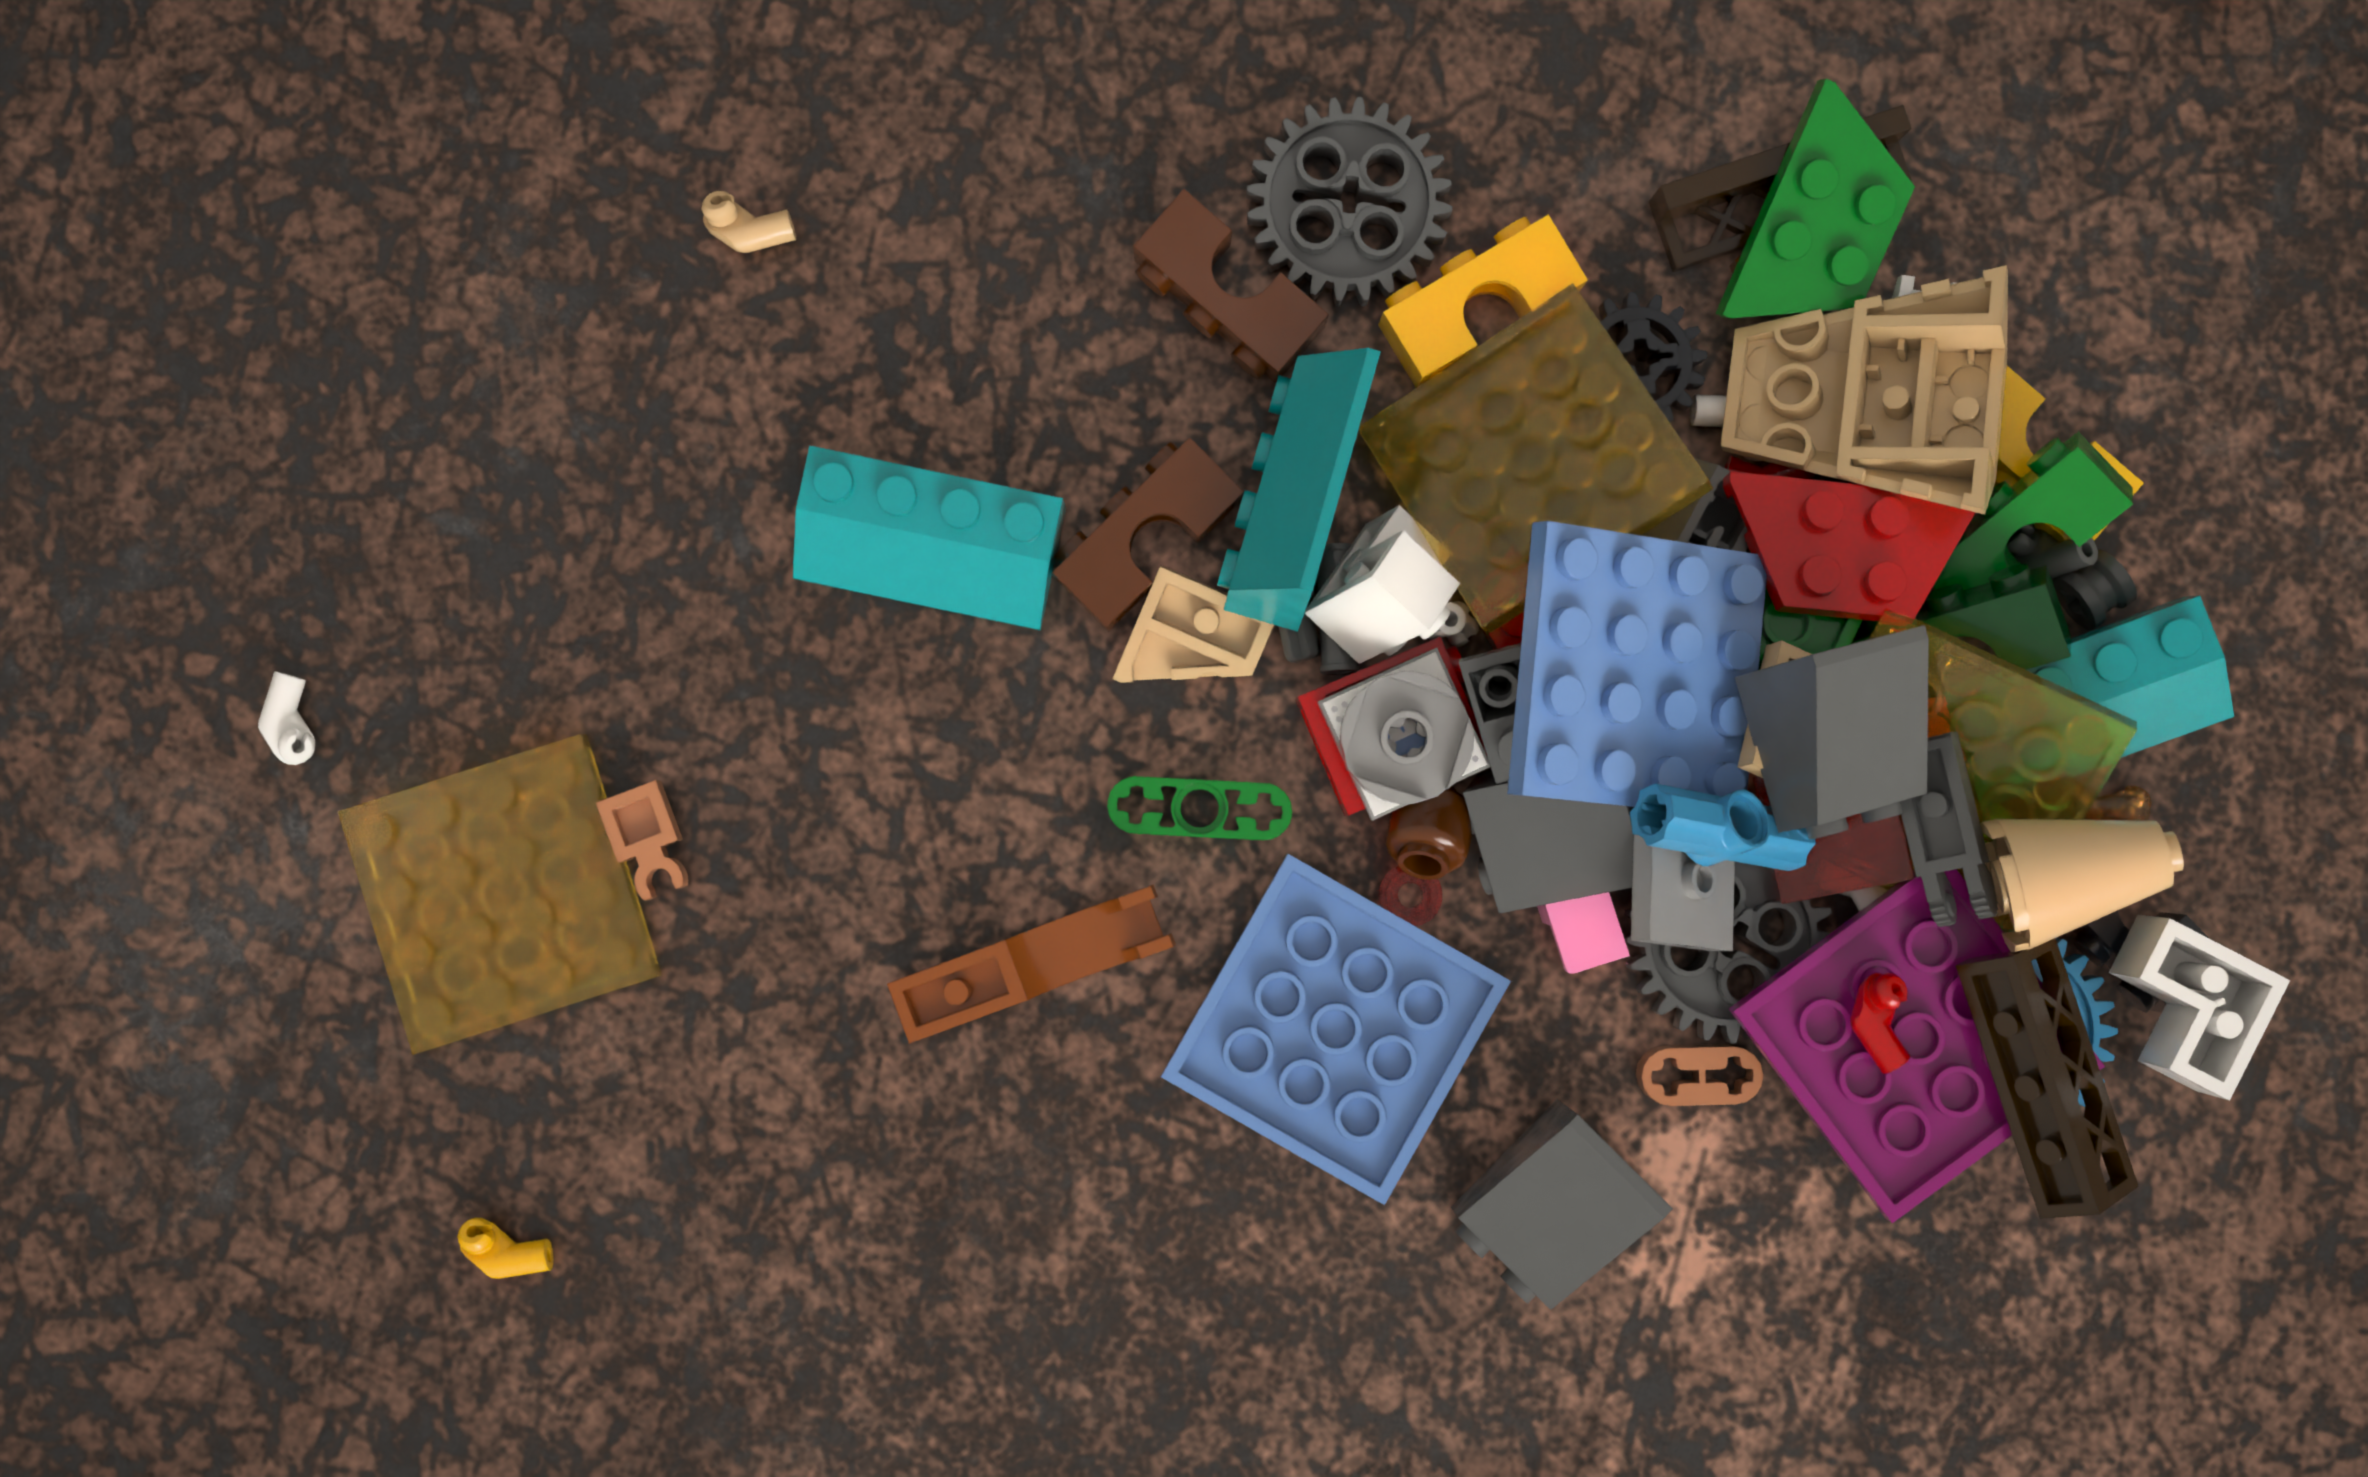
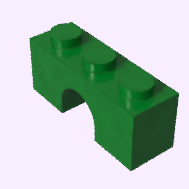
[1933,431,2133,590]

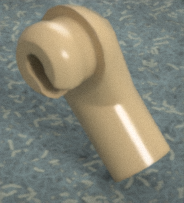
[701,191,796,253]

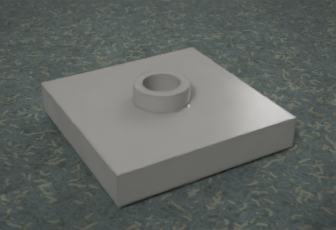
[1631,835,1735,951]

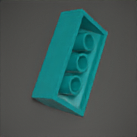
[1217,348,1381,632]
[793,445,1066,631]
[1942,595,2234,808]

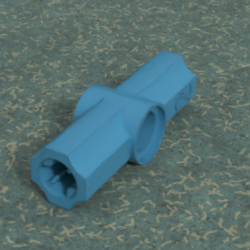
[1630,783,1816,871]

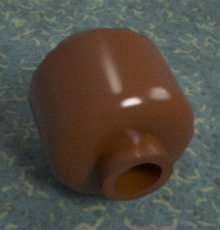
[1385,786,1472,880]

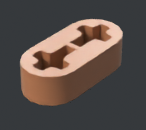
[1636,1044,1763,1106]

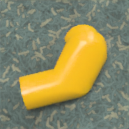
[457,1217,554,1279]

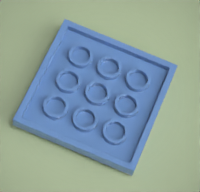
[1507,521,1767,807]
[1161,853,1511,1205]

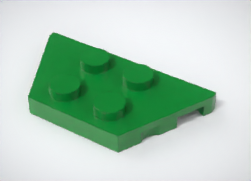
[1715,79,1915,318]

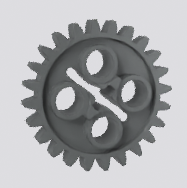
[1246,97,1453,307]
[1623,862,1832,1043]

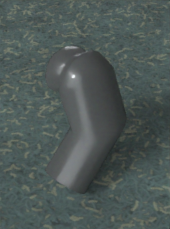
[2007,524,2098,579]

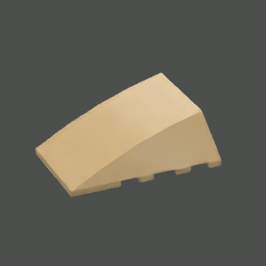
[1720,265,2008,515]

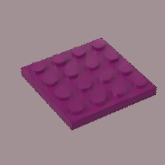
[1729,869,2105,1223]

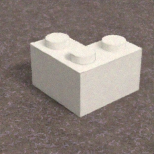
[1305,505,1460,664]
[2109,915,2290,1101]

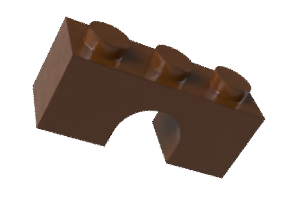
[1133,189,1329,383]
[1052,437,1244,632]

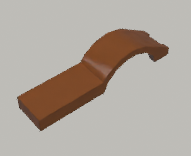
[887,884,1176,1044]

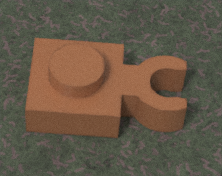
[596,780,688,901]

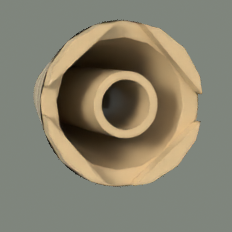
[1980,819,2184,952]

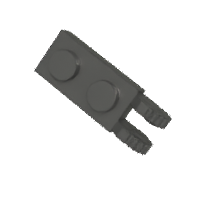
[1900,732,1998,927]

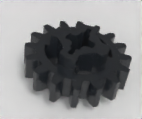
[1565,292,1708,434]

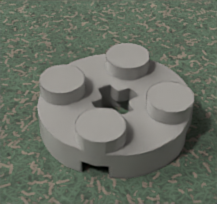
[1339,671,1474,804]

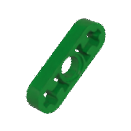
[1107,776,1292,840]

